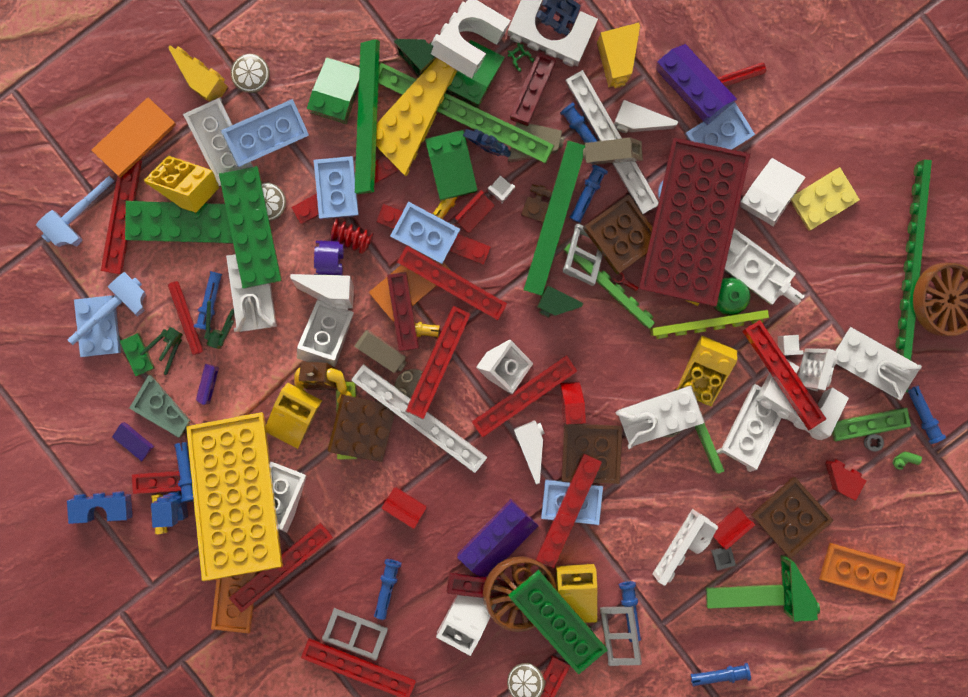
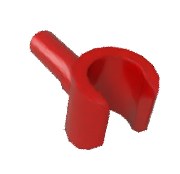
[613,272,638,291]

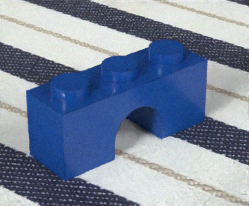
[67,491,133,524]
[151,491,188,528]

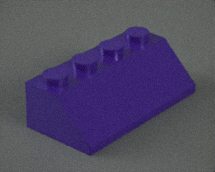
[656,44,737,125]
[457,499,539,577]

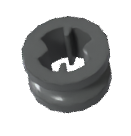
[864,434,884,452]

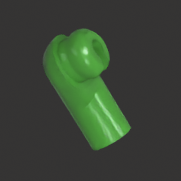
[893,452,922,470]

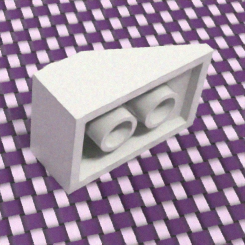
[740,158,806,227]
[290,274,354,311]
[297,300,354,367]
[270,462,307,533]

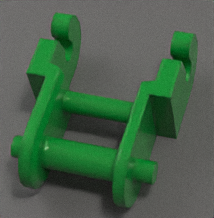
[507,43,535,73]

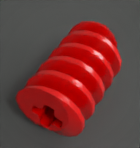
[330,218,374,254]

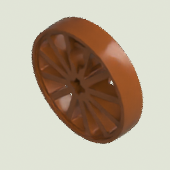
[913,263,968,336]
[483,556,556,632]

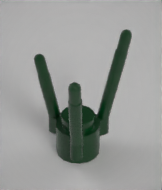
[204,300,234,349]
[140,327,183,375]

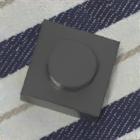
[711,547,736,571]

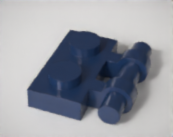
[536,0,581,36]
[463,129,511,157]

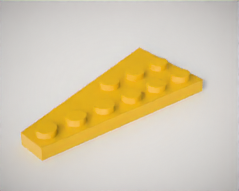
[376,58,457,176]

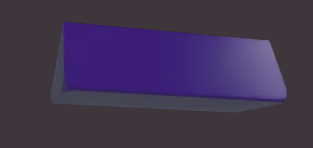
[196,364,219,405]
[112,422,155,461]

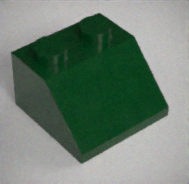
[394,39,437,76]
[536,286,584,318]

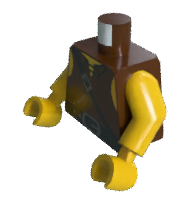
[294,362,352,403]

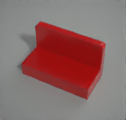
[454,190,495,234]
[381,487,427,529]
[713,507,755,550]

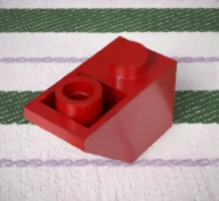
[825,459,867,501]

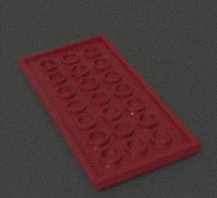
[639,137,751,307]

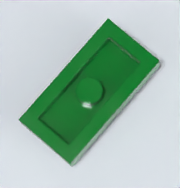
[120,333,155,376]

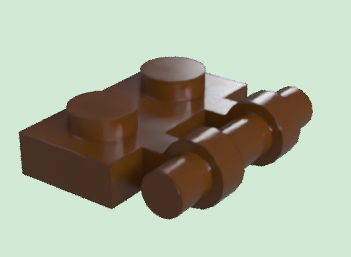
[521,184,553,223]

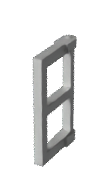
[563,224,602,286]
[600,606,642,666]
[322,608,388,661]

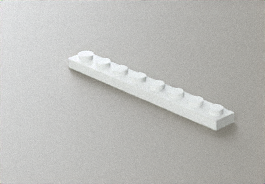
[565,70,658,214]
[352,364,487,473]

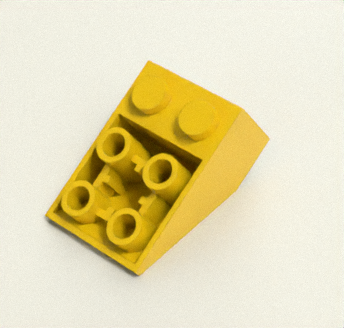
[168,46,228,102]
[144,156,220,213]
[677,335,737,407]
[265,383,322,449]
[556,564,597,623]

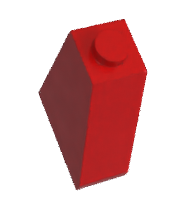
[560,382,586,424]

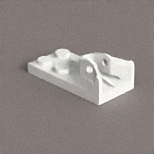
[183,97,253,186]
[226,254,277,332]
[835,327,922,400]
[798,348,837,391]
[716,384,781,472]
[615,386,704,449]
[653,509,718,586]

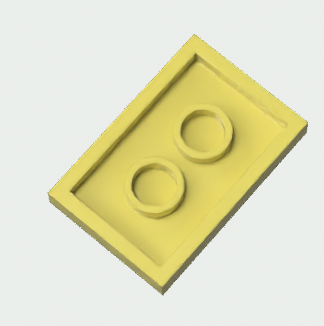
[791,167,860,231]

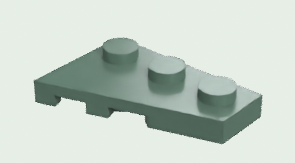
[129,375,191,438]

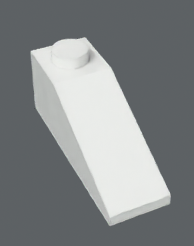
[614,100,678,133]
[514,420,545,484]

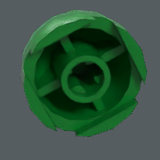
[713,277,751,316]

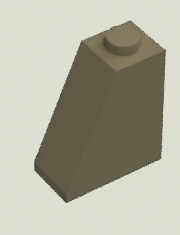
[508,122,564,163]
[583,138,643,164]
[354,330,407,373]

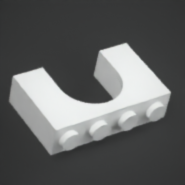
[431,0,511,79]
[507,0,598,66]
[756,360,849,440]

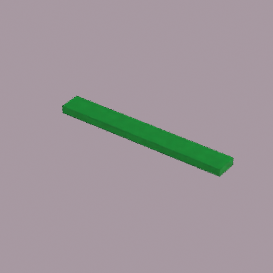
[354,39,380,195]
[524,140,585,296]

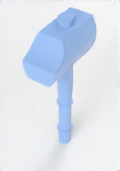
[36,176,115,247]
[67,272,146,345]

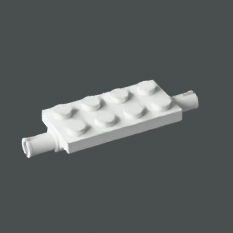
[724,228,804,305]

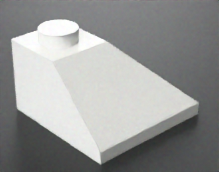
[476,340,533,394]

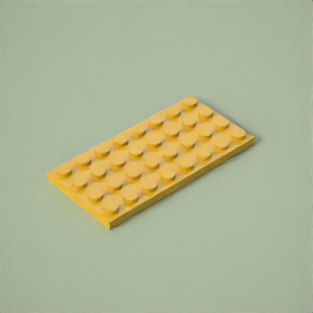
[186,412,283,582]

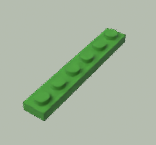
[563,243,655,329]

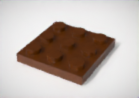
[583,195,653,275]
[327,394,395,462]
[561,423,622,484]
[751,476,834,559]

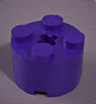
[314,240,344,276]

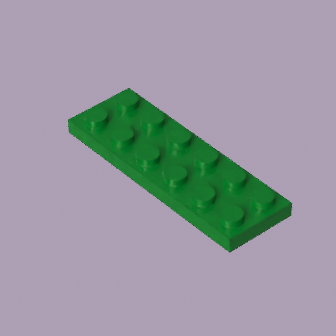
[219,166,282,289]
[125,201,233,244]
[508,570,608,675]

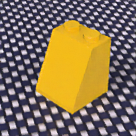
[597,23,640,88]

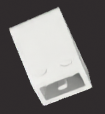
[436,595,496,656]

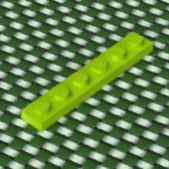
[650,310,769,339]

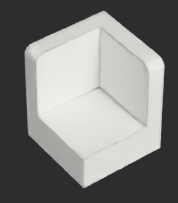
[488,176,515,203]
[777,335,803,355]

